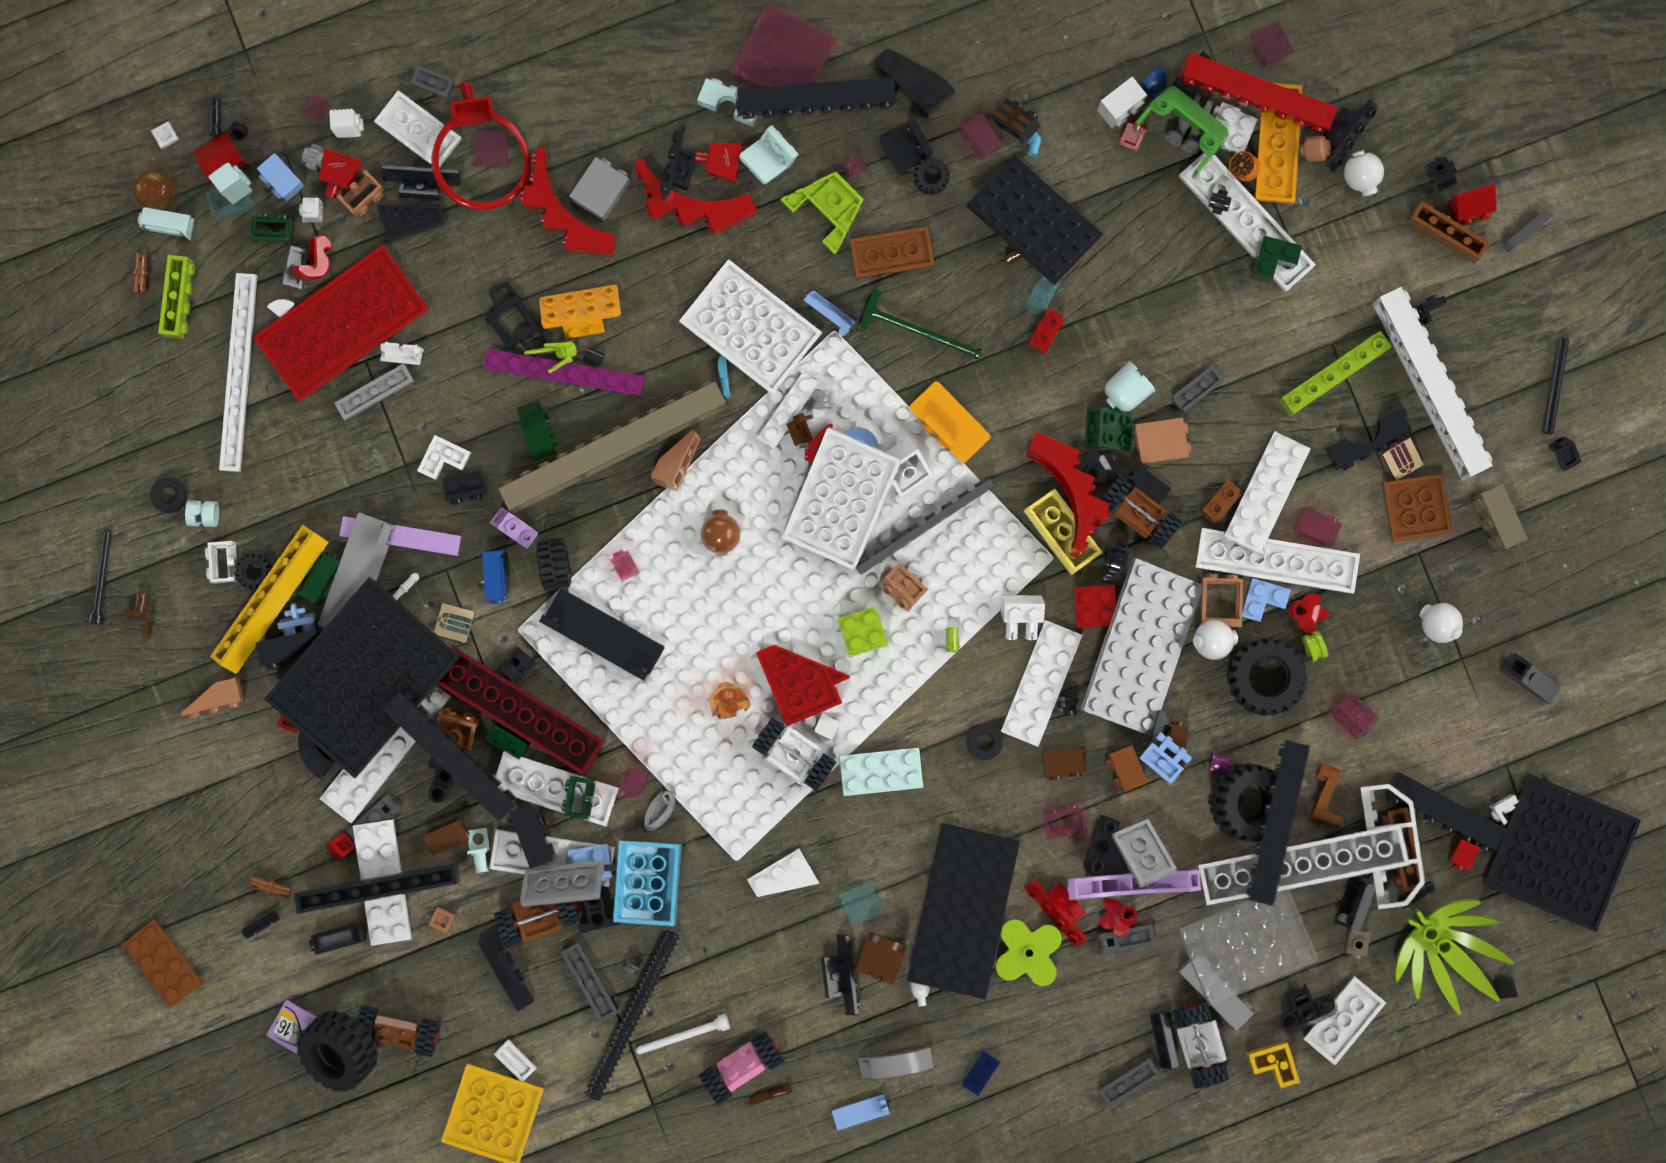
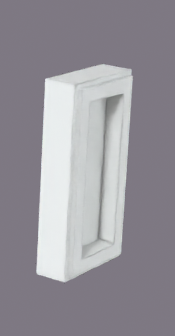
[494,1039,537,1082]

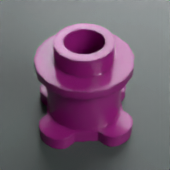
[1208,752,1232,775]

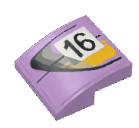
[266,1000,317,1054]

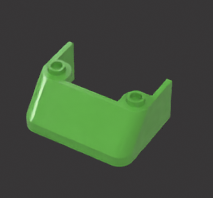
[1133,87,1229,179]

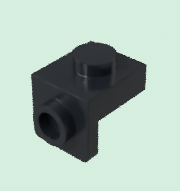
[1417,294,1447,325]

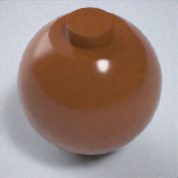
[701,509,741,556]

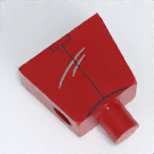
[695,143,743,185]
[320,148,364,199]

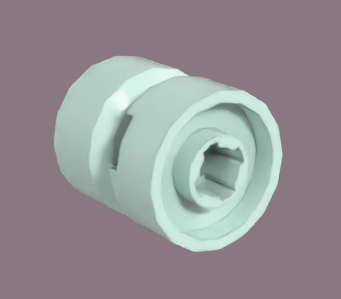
[185,500,219,527]

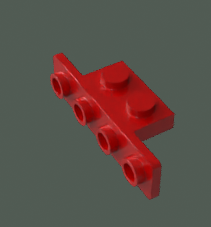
[1024,879,1088,947]

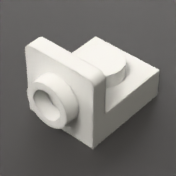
[1489,795,1518,825]

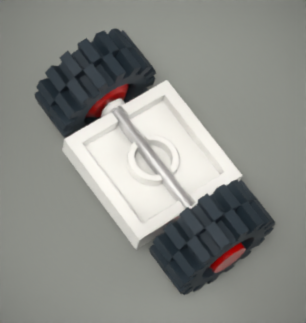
[752,717,837,792]
[1172,1001,1230,1089]

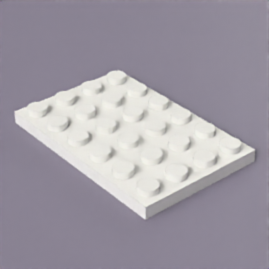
[679,259,822,395]
[782,427,902,570]

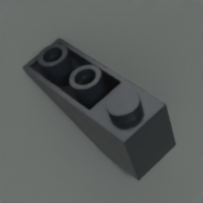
[1499,653,1561,705]

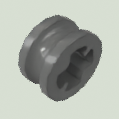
[621,959,641,978]

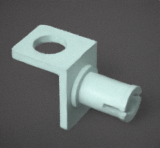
[467,828,490,873]

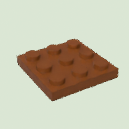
[1382,474,1453,542]

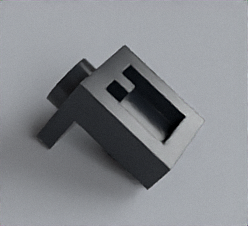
[1549,437,1581,471]

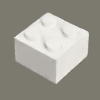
[1097,77,1147,128]

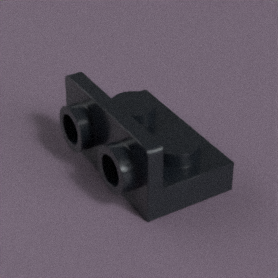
[442,470,487,505]

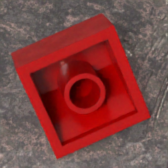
[192,132,247,186]
[1448,184,1497,226]

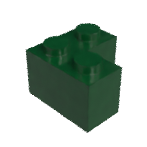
[1250,235,1302,283]
[517,400,558,461]

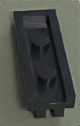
[1150,1012,1179,1069]

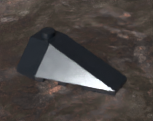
[874,48,956,119]

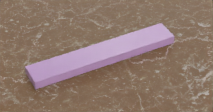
[339,516,462,556]

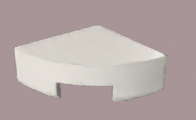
[267,299,296,317]

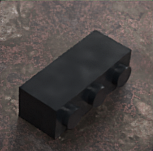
[509,802,556,869]

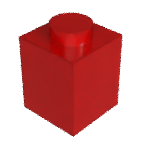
[1447,839,1480,871]

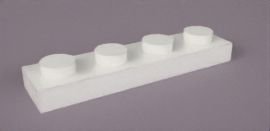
[757,372,819,450]

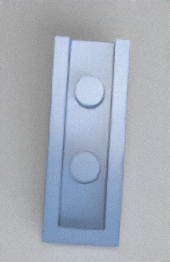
[804,290,856,336]
[831,1094,890,1130]

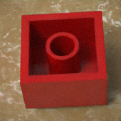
[1073,585,1116,629]

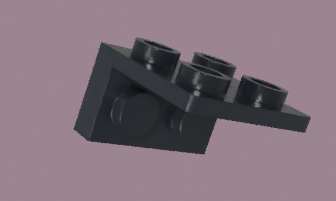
[880,117,933,175]

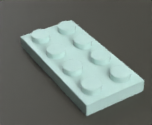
[839,748,923,796]

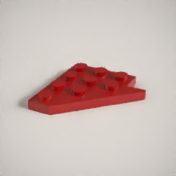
[756,645,850,726]

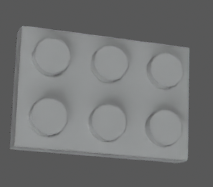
[1112,819,1177,888]

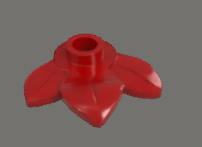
[1289,594,1329,634]
[1098,899,1138,937]

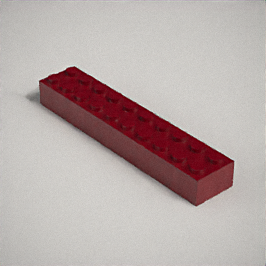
[438,639,606,775]

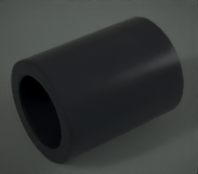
[583,347,605,367]

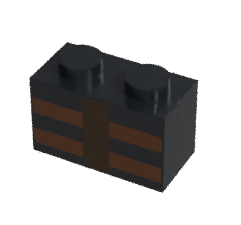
[992,98,1040,144]

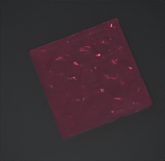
[731,3,838,87]

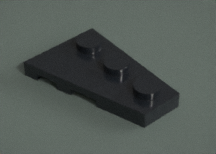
[376,204,446,243]

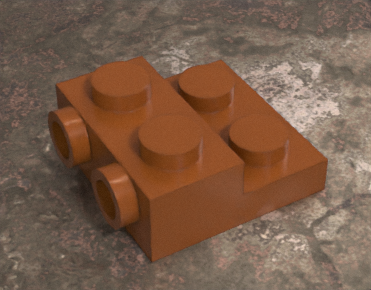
[436,707,480,752]

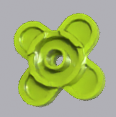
[996,919,1062,986]

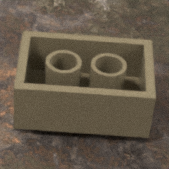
[1472,484,1528,552]

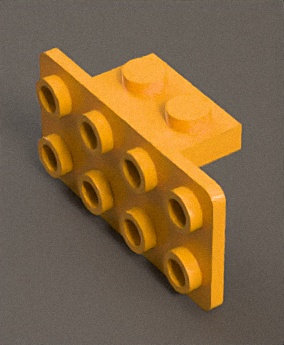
[539,285,621,339]
[910,382,990,463]

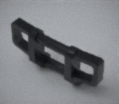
[485,281,551,356]

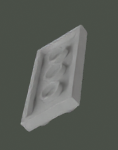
[520,861,604,907]

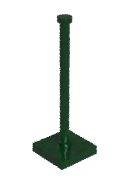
[856,288,982,360]

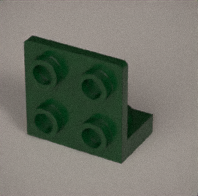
[1084,407,1133,452]

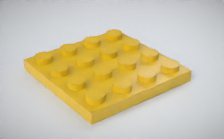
[441,1063,544,1163]

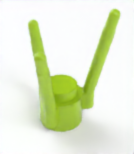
[524,341,577,373]

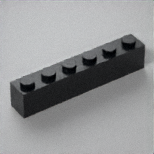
[1384,772,1507,852]

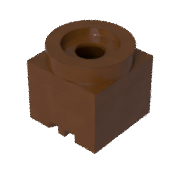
[855,931,907,985]

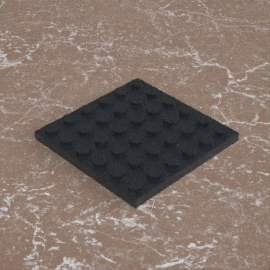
[1482,773,1641,932]

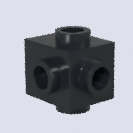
[1427,156,1458,192]

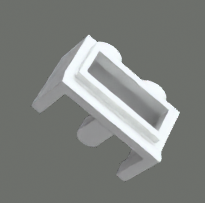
[205,541,238,584]

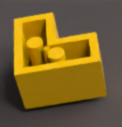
[1245,1041,1300,1088]

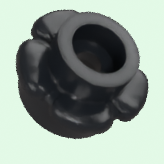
[229,122,248,141]

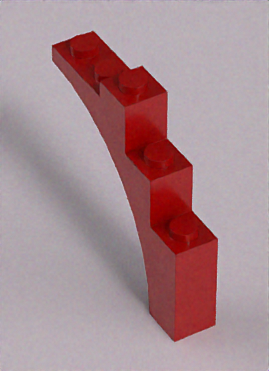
[520,147,616,257]
[634,158,758,236]
[1025,432,1110,558]

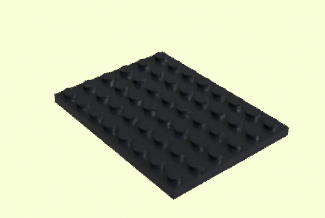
[264,577,461,779]

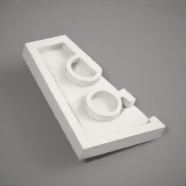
[747,849,819,897]

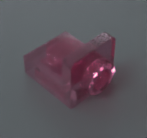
[610,549,640,582]

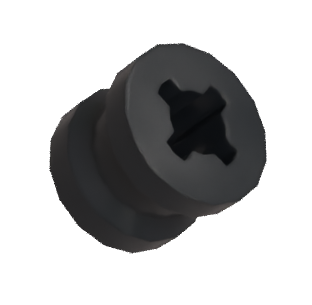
[1057,696,1079,715]

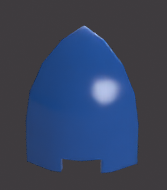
[1140,64,1168,101]

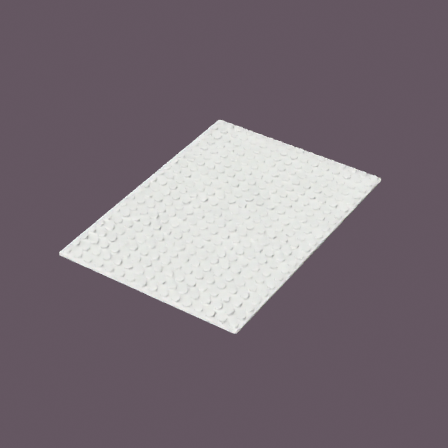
[518,331,1053,861]

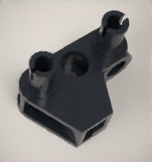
[1084,814,1127,876]

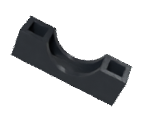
[1325,409,1410,471]

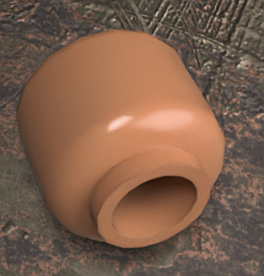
[1300,135,1331,162]

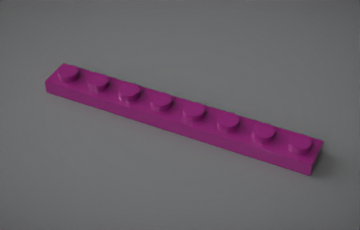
[484,349,644,397]

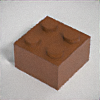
[1104,745,1148,792]

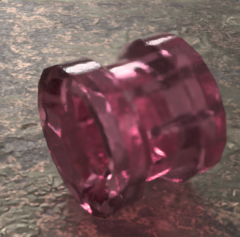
[842,154,867,179]

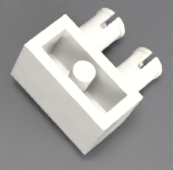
[1001,595,1045,640]

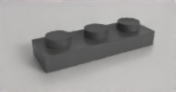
[1098,1058,1161,1108]

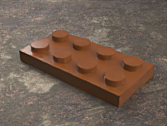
[850,226,935,279]
[121,919,204,1009]

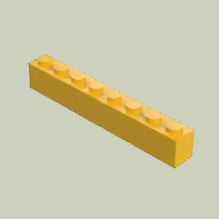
[210,525,329,674]

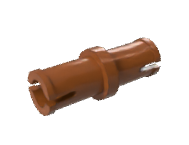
[132,253,149,295]
[249,875,292,899]

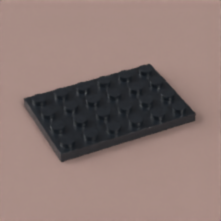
[966,156,1103,286]

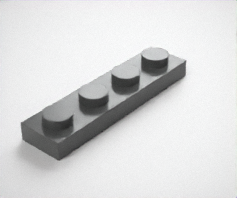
[561,942,619,1023]

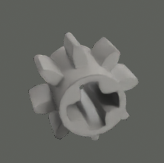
[302,144,324,170]

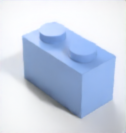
[257,153,304,201]

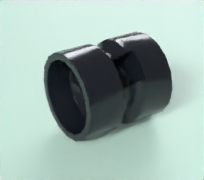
[498,646,536,684]

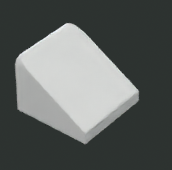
[814,714,840,740]

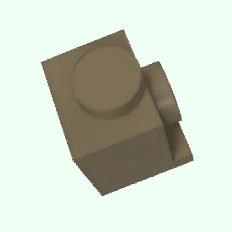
[1344,928,1371,960]

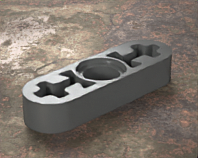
[1503,208,1553,252]

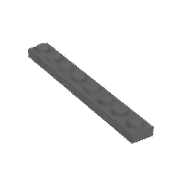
[856,479,994,576]

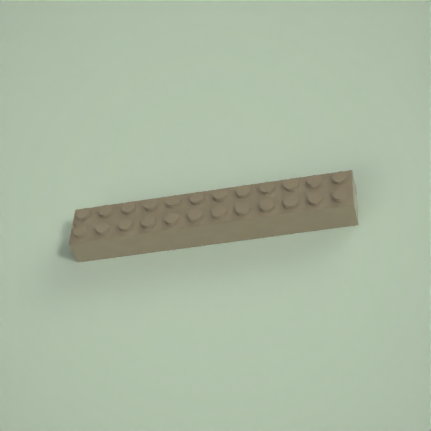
[498,381,727,514]

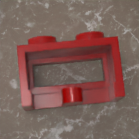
[1028,308,1064,355]

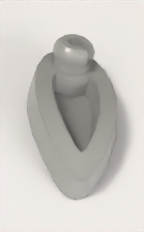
[644,791,675,832]

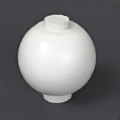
[1344,150,1384,196]
[1420,603,1463,643]
[1193,620,1238,660]

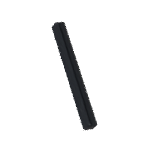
[1542,337,1569,435]

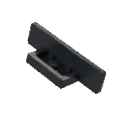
[1323,99,1378,172]
[659,125,696,200]
[381,165,462,200]
[478,932,534,1011]
[821,934,859,1016]

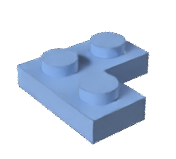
[1242,578,1291,622]

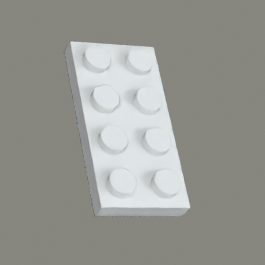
[374,90,462,167]
[1303,976,1386,1065]

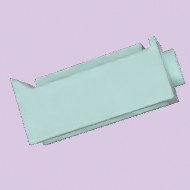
[138,207,194,240]

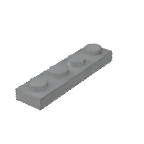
[335,363,415,421]

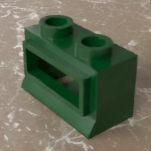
[249,213,295,245]
[561,776,596,820]

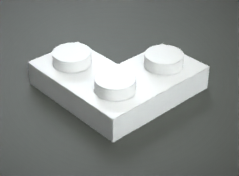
[417,435,471,480]

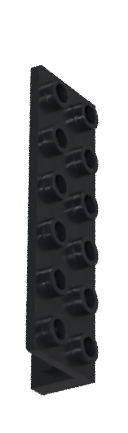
[539,588,665,682]

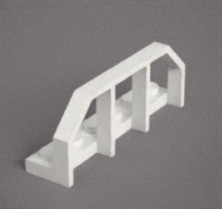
[1361,784,1425,909]

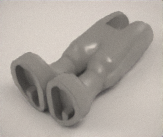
[1165,94,1213,154]

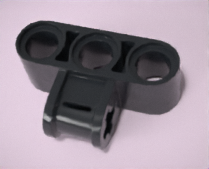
[1280,984,1338,1034]

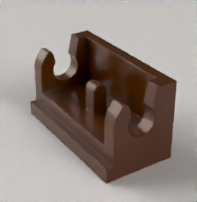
[423,816,470,856]

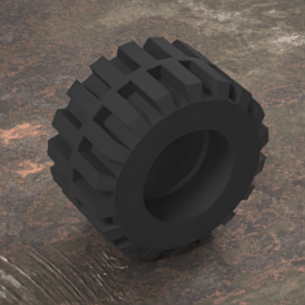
[536,538,571,591]

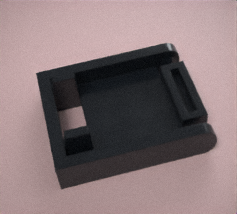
[1334,879,1375,932]

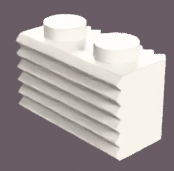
[330,108,364,138]

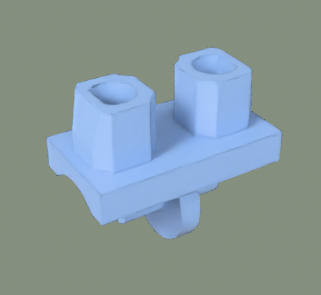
[278,603,317,636]

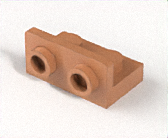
[879,563,928,612]

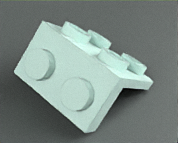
[739,125,798,184]

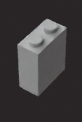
[569,157,630,221]

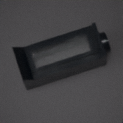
[309,922,366,955]

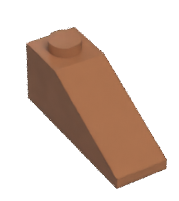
[651,430,701,491]

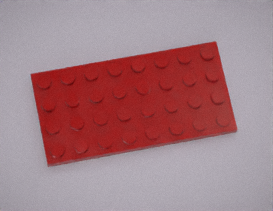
[253,245,429,402]

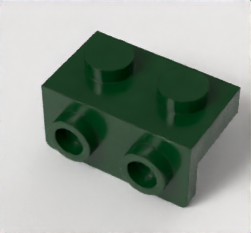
[485,722,531,760]

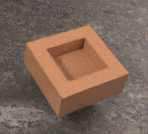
[429,907,456,934]

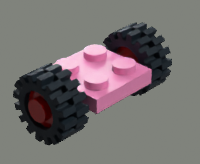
[699,1031,785,1105]

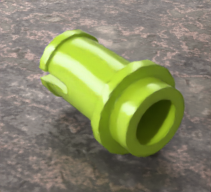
[944,627,960,653]

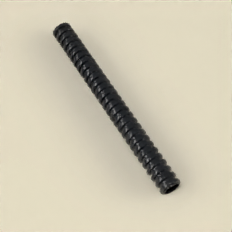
[584,930,680,1101]

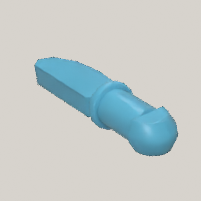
[718,355,731,399]

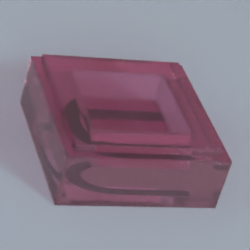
[302,93,331,121]

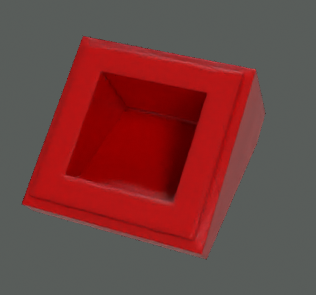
[326,831,356,862]

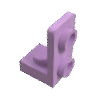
[489,507,538,549]

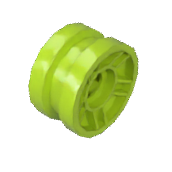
[1302,631,1328,662]

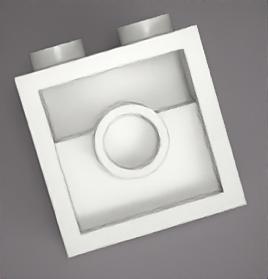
[1212,102,1258,155]

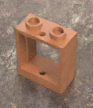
[1199,574,1243,628]

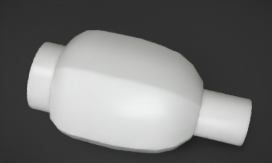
[909,982,930,1007]

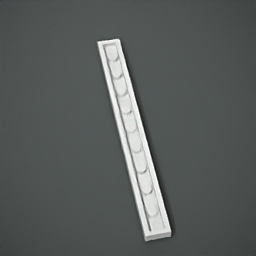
[219,273,258,472]

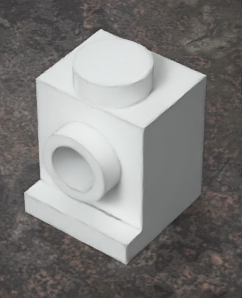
[299,198,323,222]

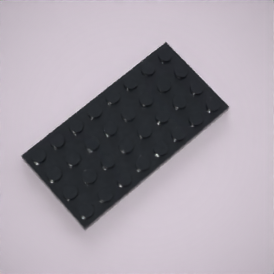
[906,823,1020,1000]

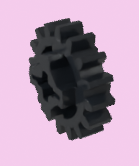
[1102,539,1129,583]

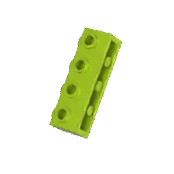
[158,255,195,339]

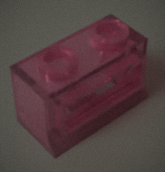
[620,767,649,800]
[1042,805,1088,839]

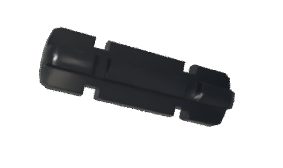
[209,97,221,137]
[1397,881,1436,909]
[242,910,280,939]

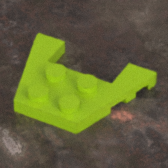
[780,172,864,255]

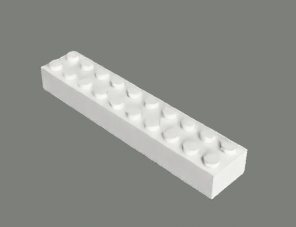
[1372,287,1492,481]
[1198,825,1409,905]

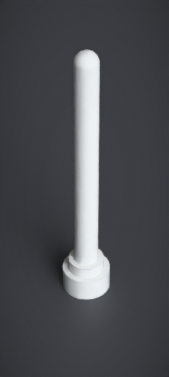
[636,1014,730,1054]

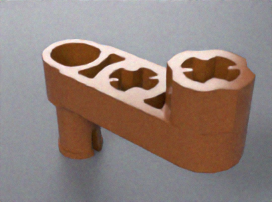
[1309,762,1343,829]

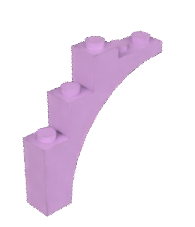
[1068,870,1201,900]

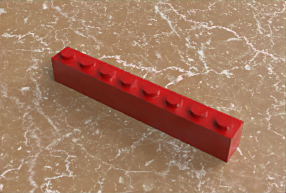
[1178,52,1337,133]

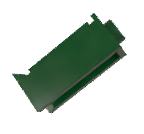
[296,551,340,605]

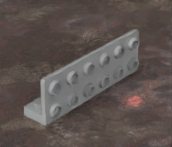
[318,513,396,628]

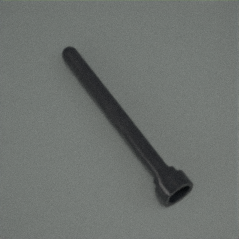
[87,529,111,625]

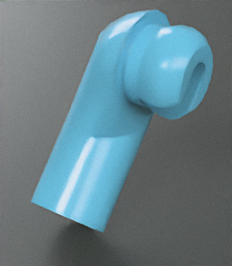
[1027,132,1041,157]

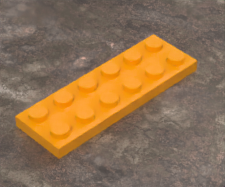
[1255,83,1303,204]

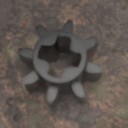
[1208,189,1232,215]

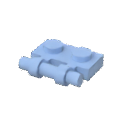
[1139,732,1192,784]
[567,844,613,882]

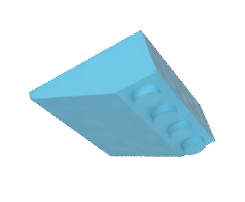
[613,841,682,926]

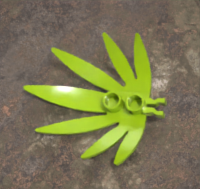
[1394,899,1514,1015]

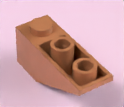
[181,678,245,719]

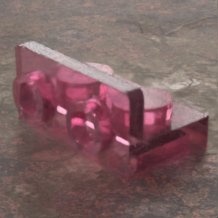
[1329,691,1380,740]

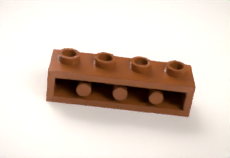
[1406,201,1490,264]
[1381,808,1424,892]

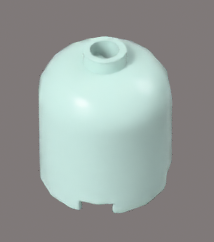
[1105,361,1156,412]

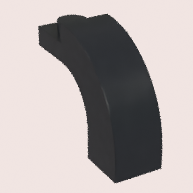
[298,731,335,779]

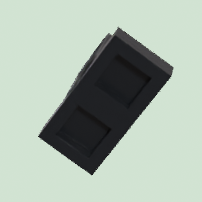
[427,758,455,803]
[578,892,621,933]

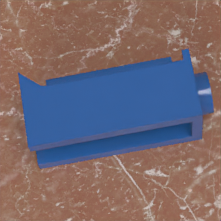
[482,550,508,604]

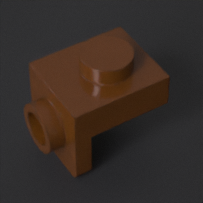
[787,413,813,446]

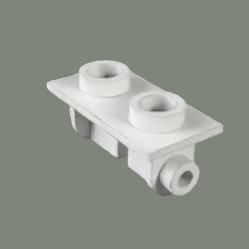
[380,342,423,365]

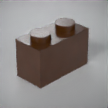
[1041,747,1086,781]

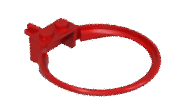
[431,82,531,210]

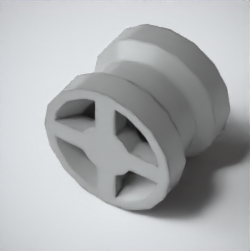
[812,391,833,410]

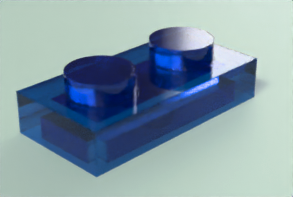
[961,1050,1000,1096]

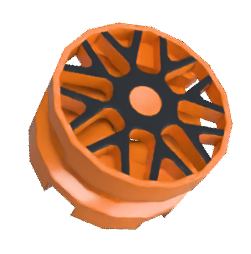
[1229,151,1260,182]

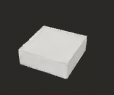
[151,122,179,149]

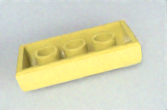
[1024,488,1103,575]

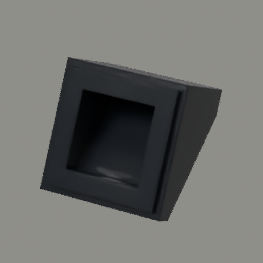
[1493,976,1518,999]

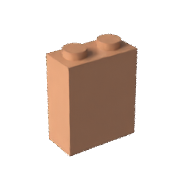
[1133,418,1191,465]

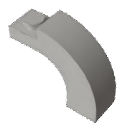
[858,1048,933,1079]

